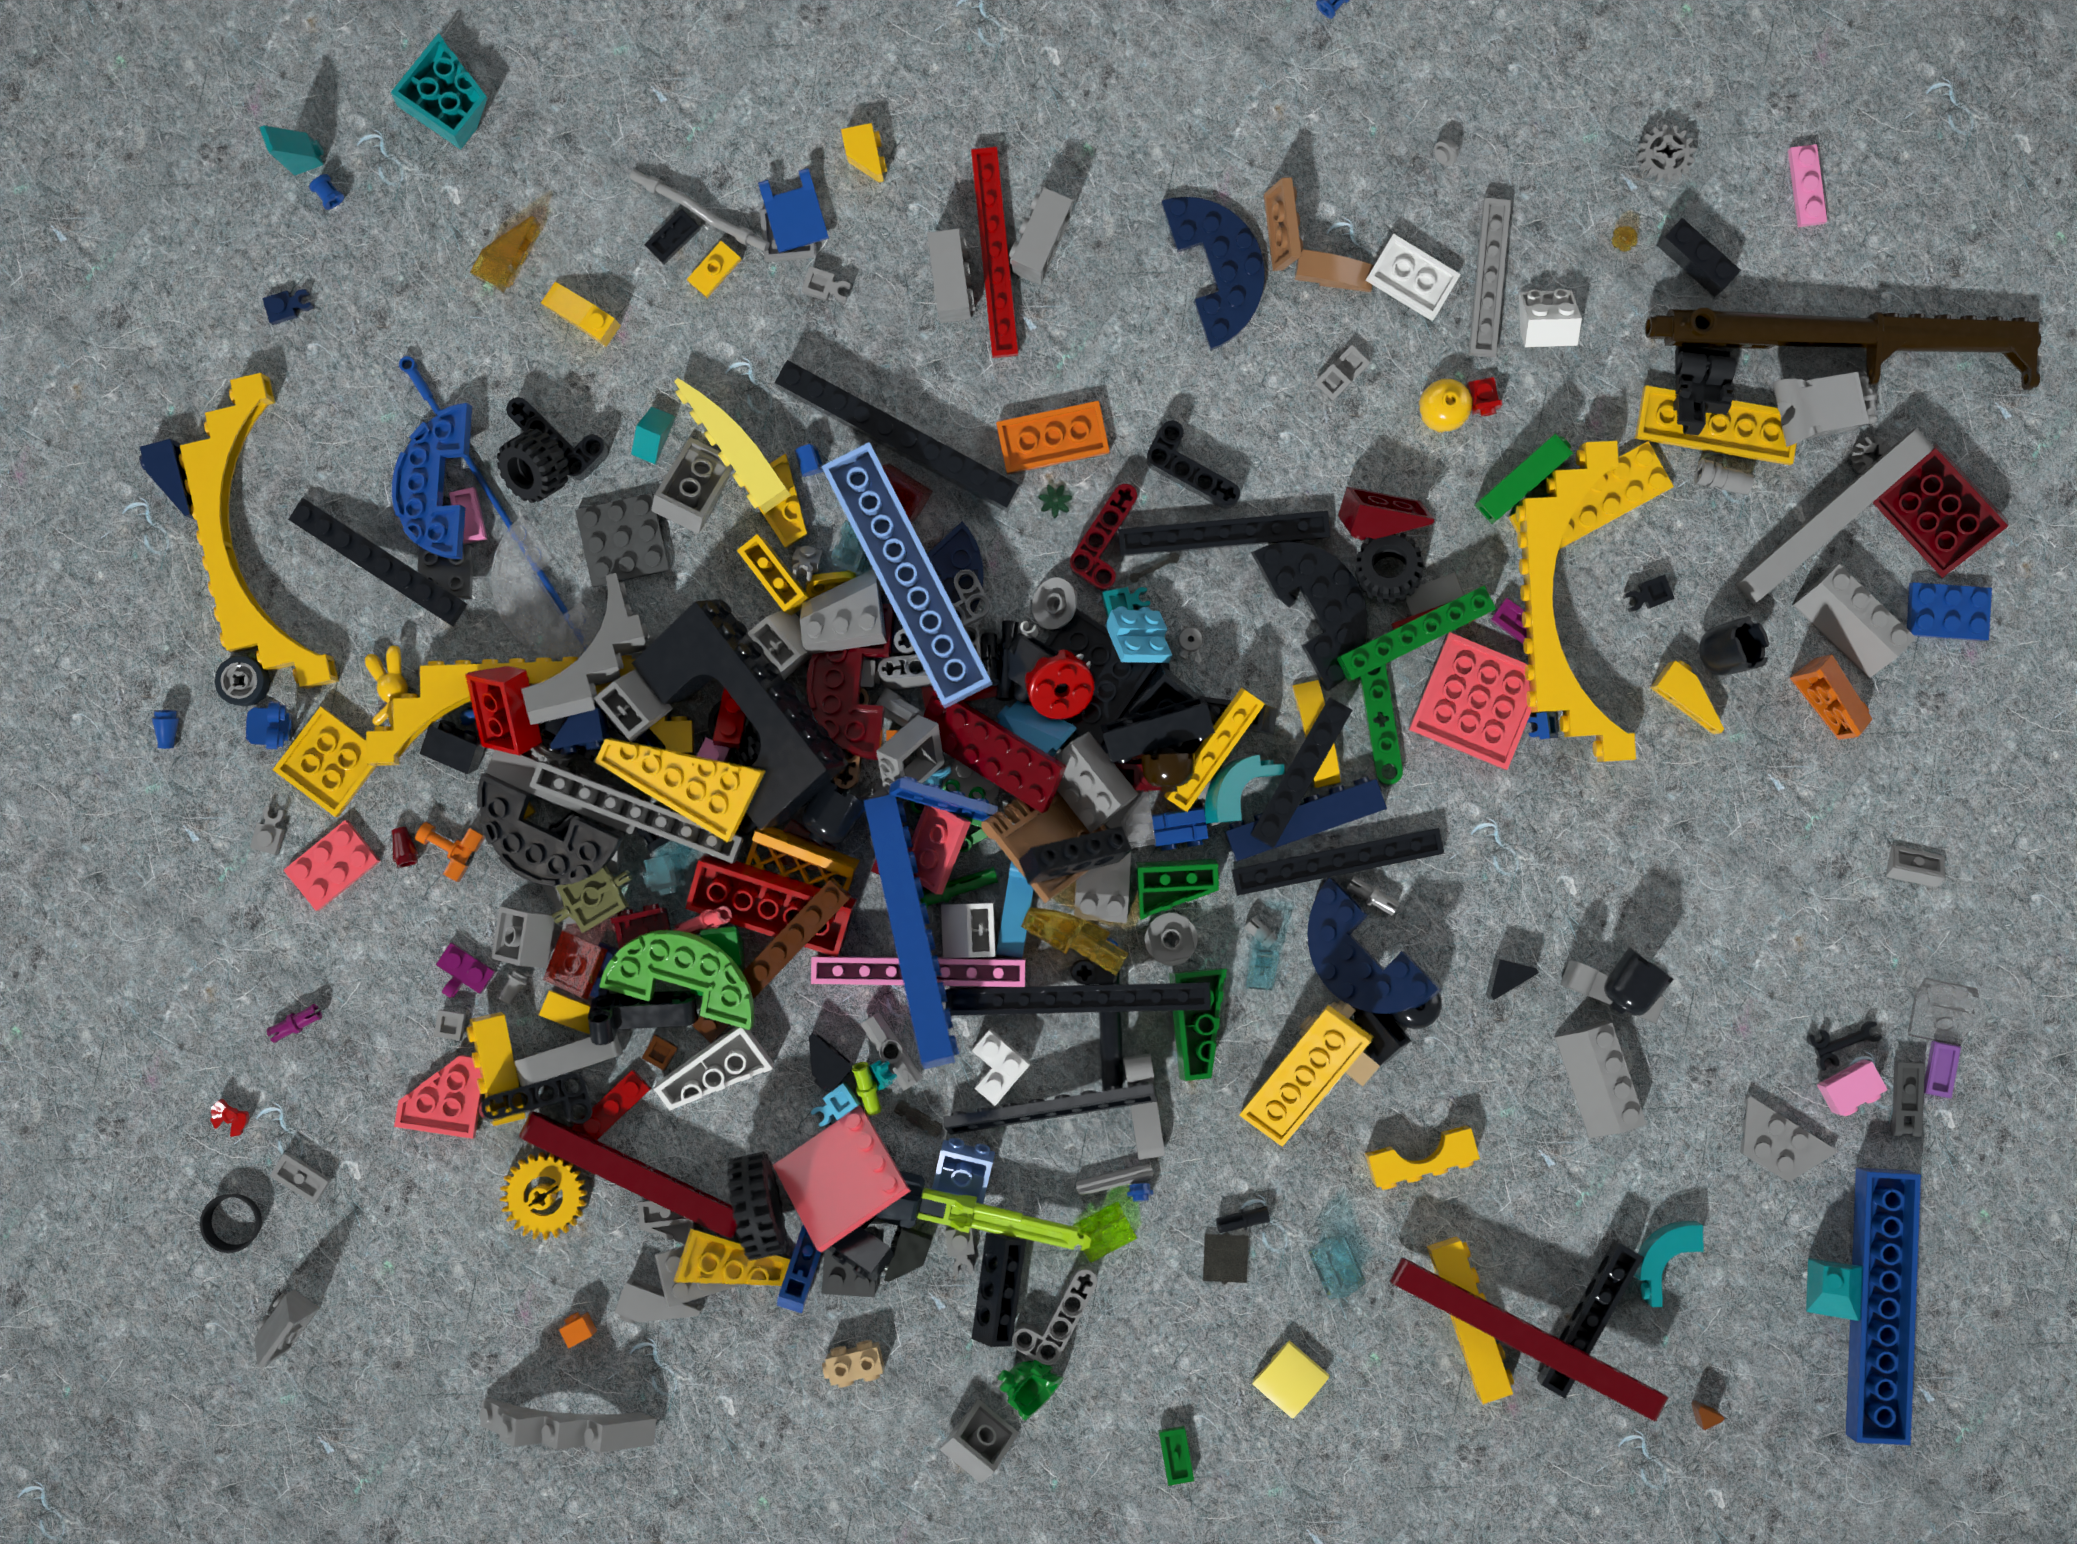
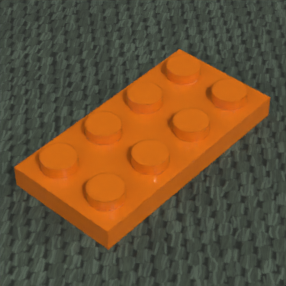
[996,401,1110,475]

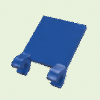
[758,168,829,253]

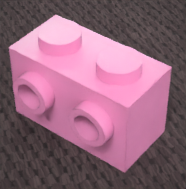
[1816,1059,1888,1116]

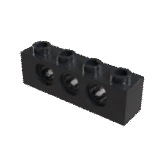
[1018,826,1132,885]
[971,1233,1026,1347]

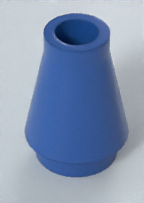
[152,710,180,749]

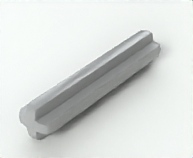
[1076,1163,1154,1196]

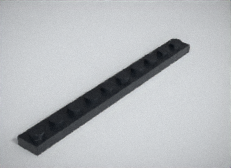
[945,982,1211,1016]

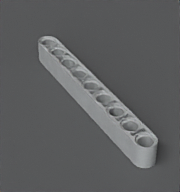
[1735,427,1934,604]

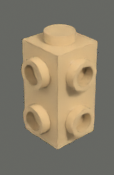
[822,1340,885,1388]

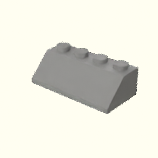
[1793,564,1916,678]
[1555,1020,1647,1138]

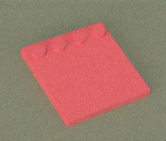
[1408,632,1531,770]
[773,1106,910,1252]

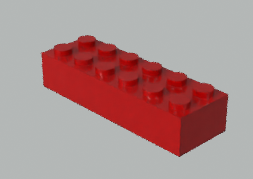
[685,853,857,957]

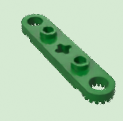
[1360,664,1403,785]

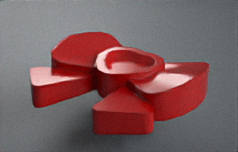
[210,1099,250,1137]

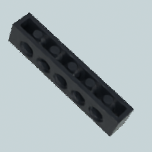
[1536,1240,1644,1399]

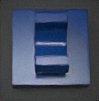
[1527,712,1558,739]

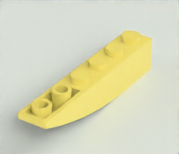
[674,378,791,513]

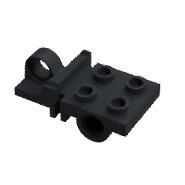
[1673,346,1736,436]

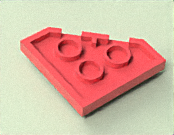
[394,1055,482,1139]

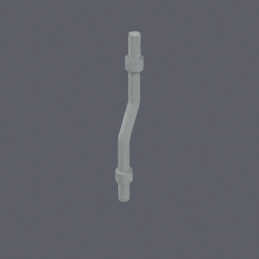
[629,169,770,252]

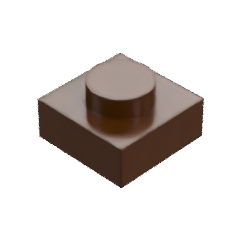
[642,1034,679,1071]

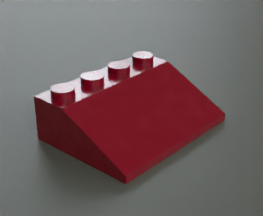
[1872,443,2009,578]

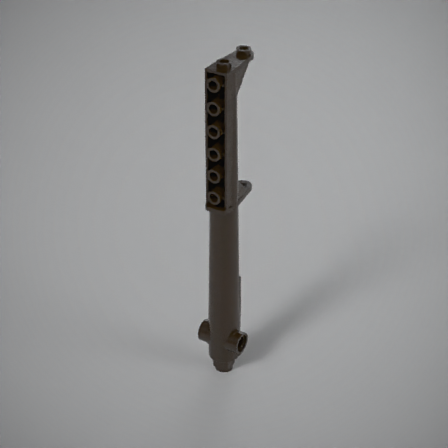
[1645,307,2041,390]

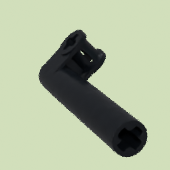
[1070,957,1123,1091]

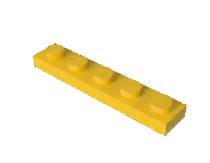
[1164,687,1265,812]

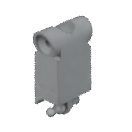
[1773,372,1878,447]

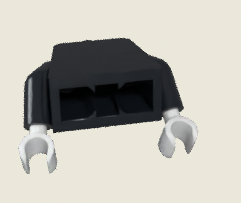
[1007,621,1091,703]

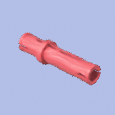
[673,906,732,935]

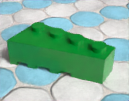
[1169,968,1227,1081]

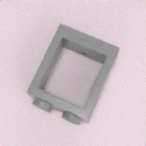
[877,715,944,800]

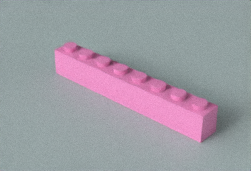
[811,955,1026,987]

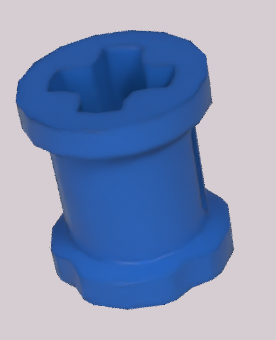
[1316,0,1350,19]
[309,174,344,210]

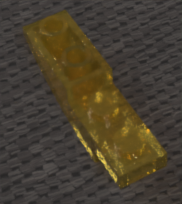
[1021,907,1129,975]

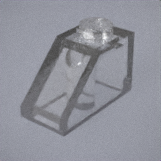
[1120,790,1156,848]

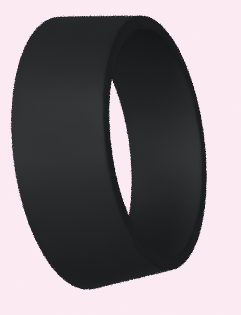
[200,1194,262,1253]

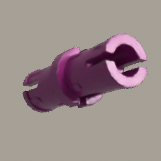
[266,1004,322,1043]

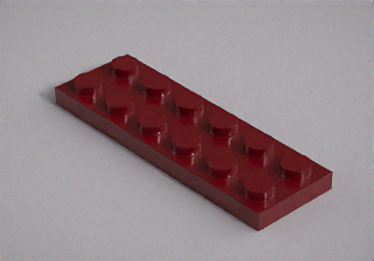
[923,689,1067,814]

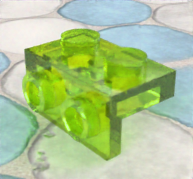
[1072,1202,1137,1263]

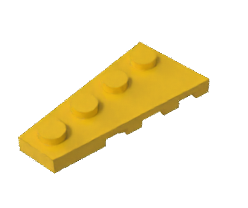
[673,1229,790,1286]

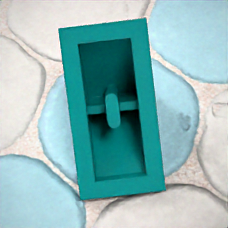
[631,406,676,465]

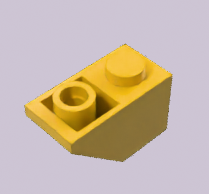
[841,123,887,182]

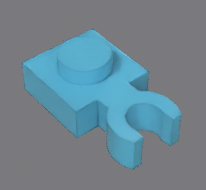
[811,1082,861,1127]

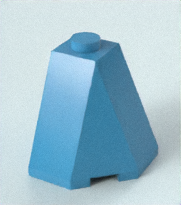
[996,701,1077,757]

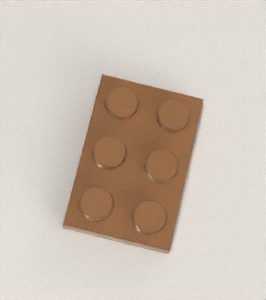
[1264,177,1303,271]

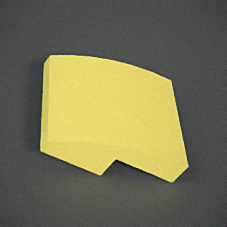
[1252,1340,1330,1419]

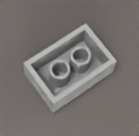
[1009,187,1073,285]
[927,228,975,323]
[1055,732,1138,833]

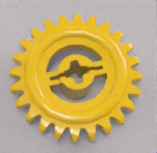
[499,1152,588,1240]

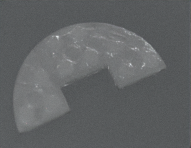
[491,515,601,659]

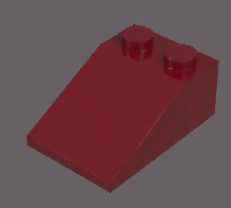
[1338,486,1435,540]

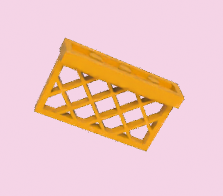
[745,827,860,892]

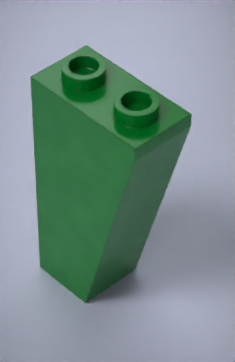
[1474,433,1573,524]

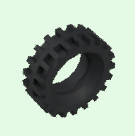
[727,1151,787,1261]

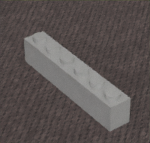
[486,750,644,835]

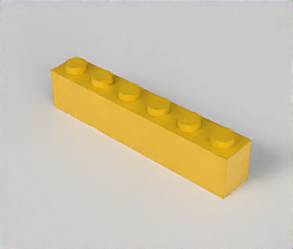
[1427,1236,1514,1404]

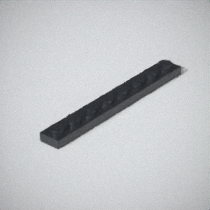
[288,498,468,627]
[1118,511,1331,557]
[1231,828,1445,896]
[943,1082,1158,1135]

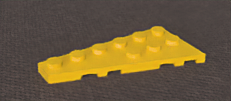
[595,738,765,842]

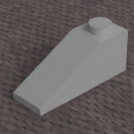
[614,1278,704,1323]

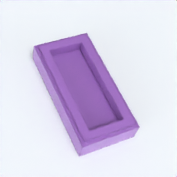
[1924,1041,1961,1099]

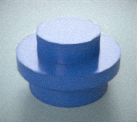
[1127,1183,1154,1202]

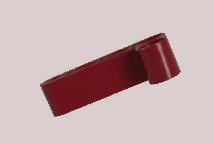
[1070,484,1137,590]

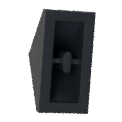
[1486,958,1539,1000]

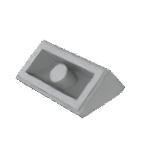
[1886,845,1945,887]

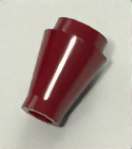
[391,827,419,868]

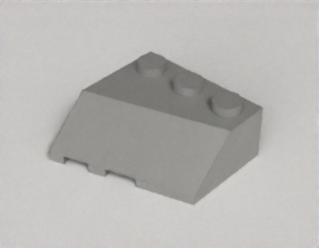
[800,569,887,655]

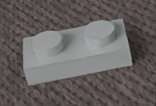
[270,1152,332,1204]

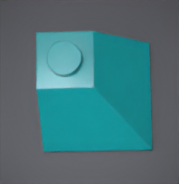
[1806,1258,1863,1321]

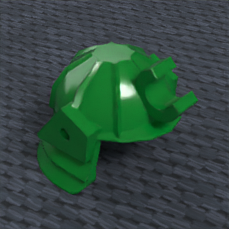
[997,1359,1064,1421]

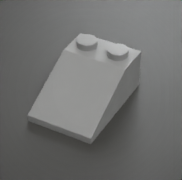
[651,437,734,534]
[1073,843,1132,923]
[254,1289,320,1369]

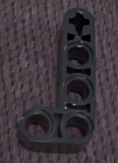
[506,397,609,481]
[1146,420,1240,509]
[588,991,698,1045]
[479,1073,592,1125]

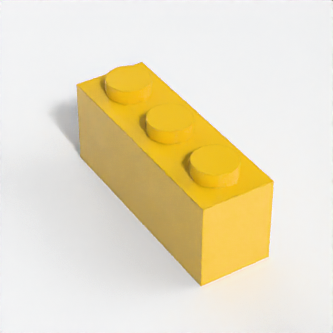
[737,534,811,616]

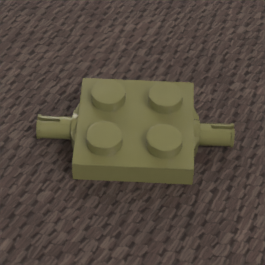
[552,865,633,933]

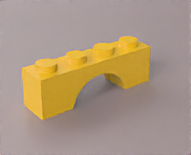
[1365,1125,1480,1190]

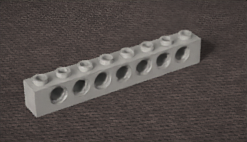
[529,762,744,863]

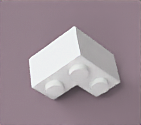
[972,1028,1030,1106]

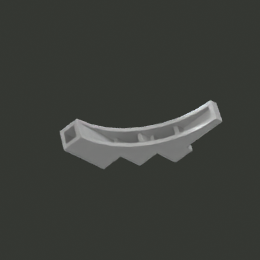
[522,573,650,725]
[479,1398,656,1453]

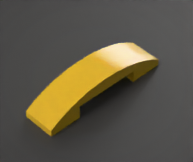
[1292,680,1341,788]

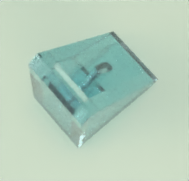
[1246,947,1279,991]

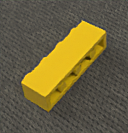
[466,1012,526,1126]

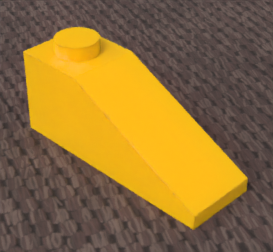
[541,282,621,347]
[1650,660,1724,735]

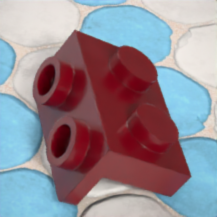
[610,903,671,950]

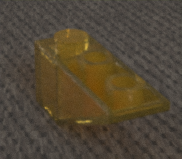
[470,216,541,293]

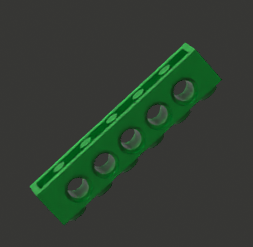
[1337,585,1496,682]

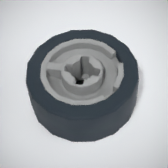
[214,656,271,707]

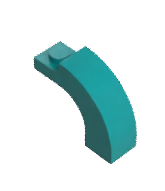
[1205,755,1285,824]
[1634,1221,1704,1307]

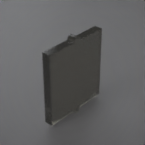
[1203,1232,1249,1285]

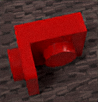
[1467,377,1503,417]

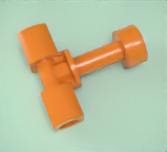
[415,822,485,882]

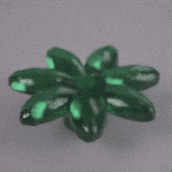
[1038,485,1072,518]

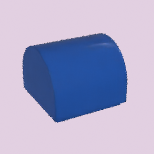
[794,444,824,477]

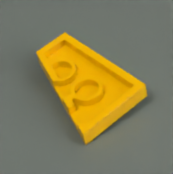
[745,453,808,549]

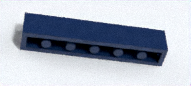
[1224,776,1387,861]

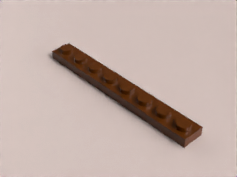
[692,878,852,1043]

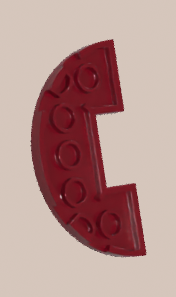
[807,604,895,760]

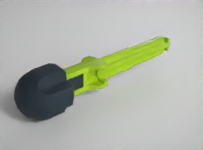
[876,1171,1092,1250]

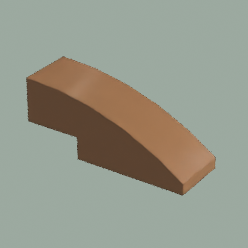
[1294,249,1374,292]

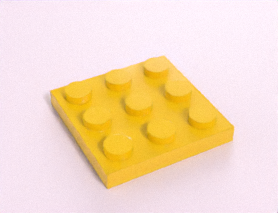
[272,706,377,817]

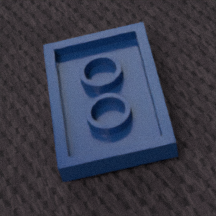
[1907,582,1992,641]

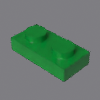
[1158,1426,1194,1486]

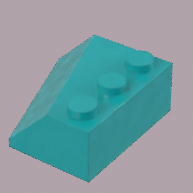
[390,32,487,150]

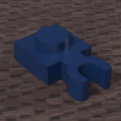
[262,289,314,325]

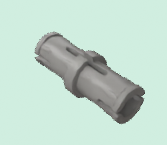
[1345,875,1400,916]

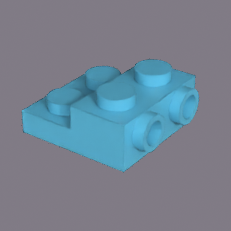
[1105,606,1172,663]

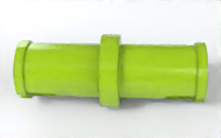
[852,1062,882,1116]

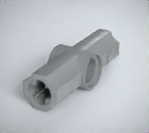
[861,1011,923,1090]

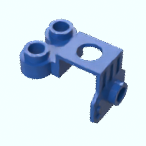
[246,701,292,750]

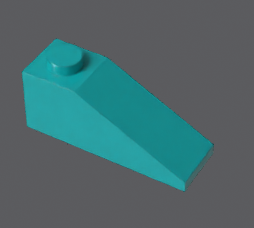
[259,125,324,176]

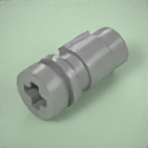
[1694,458,1754,495]

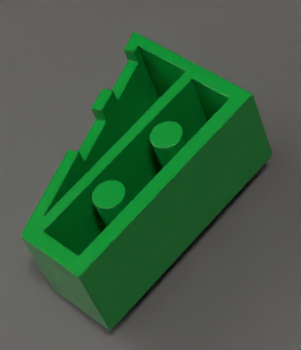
[1136,859,1219,920]

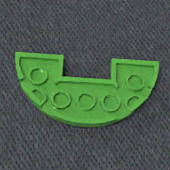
[599,930,755,1030]

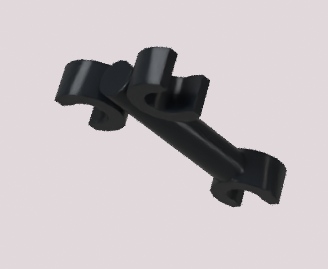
[1807,1021,1882,1071]

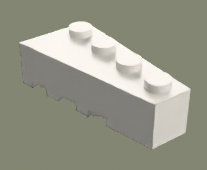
[654,1026,774,1110]

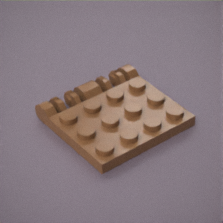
[981,791,1107,903]

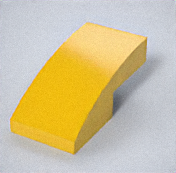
[539,990,591,1034]

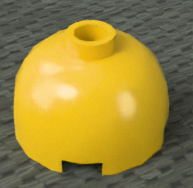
[1419,379,1472,432]

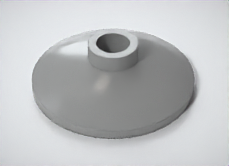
[1032,577,1077,630]

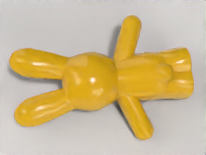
[365,645,422,734]

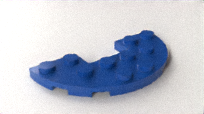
[392,403,472,559]

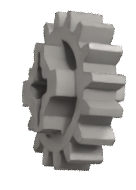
[1636,124,1696,184]

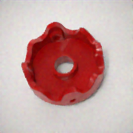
[1025,650,1094,719]

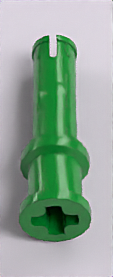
[921,867,999,909]

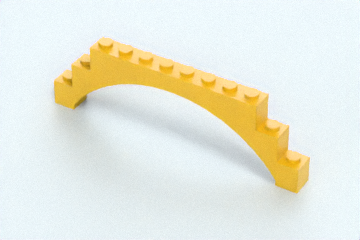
[179,373,339,689]
[1516,441,1636,762]
[366,655,694,766]

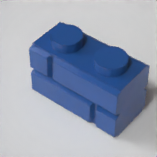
[1150,807,1208,851]

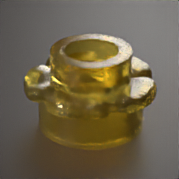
[1611,226,1638,252]

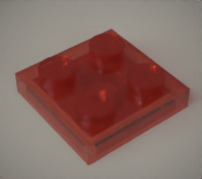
[543,930,608,999]

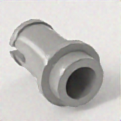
[1244,916,1278,949]
[498,969,528,1005]

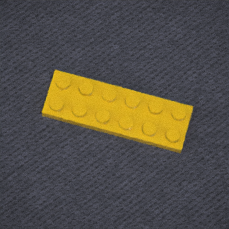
[1635,385,1797,465]
[1508,441,1674,549]
[1239,1005,1372,1147]

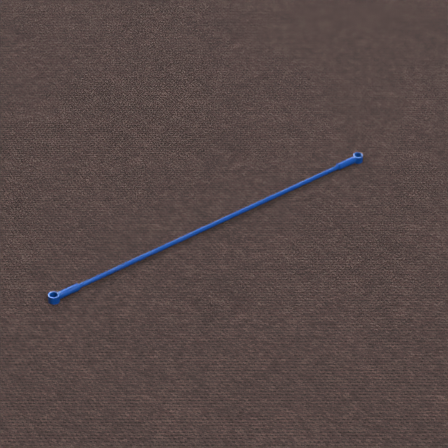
[399,356,655,747]

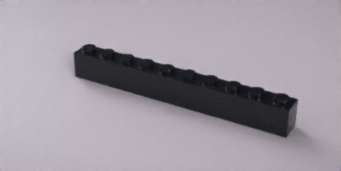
[774,360,1020,513]

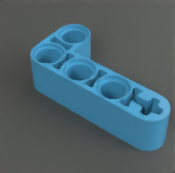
[996,861,1034,959]

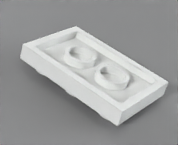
[1365,234,1461,321]

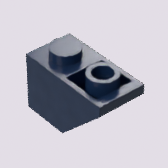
[550,708,610,755]

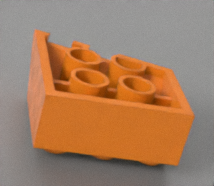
[1790,654,1872,740]

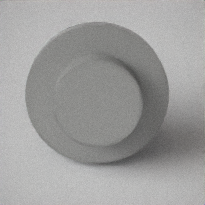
[1434,140,1459,166]

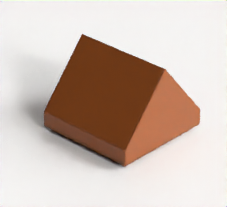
[1691,1400,1725,1430]

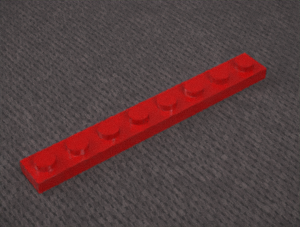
[971,147,1018,358]

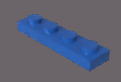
[889,776,998,822]

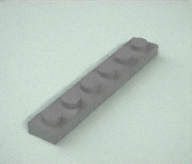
[1468,198,1511,358]

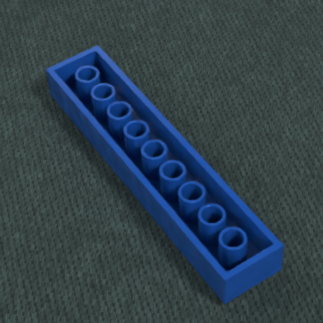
[864,795,959,1070]
[1846,1167,1921,1446]

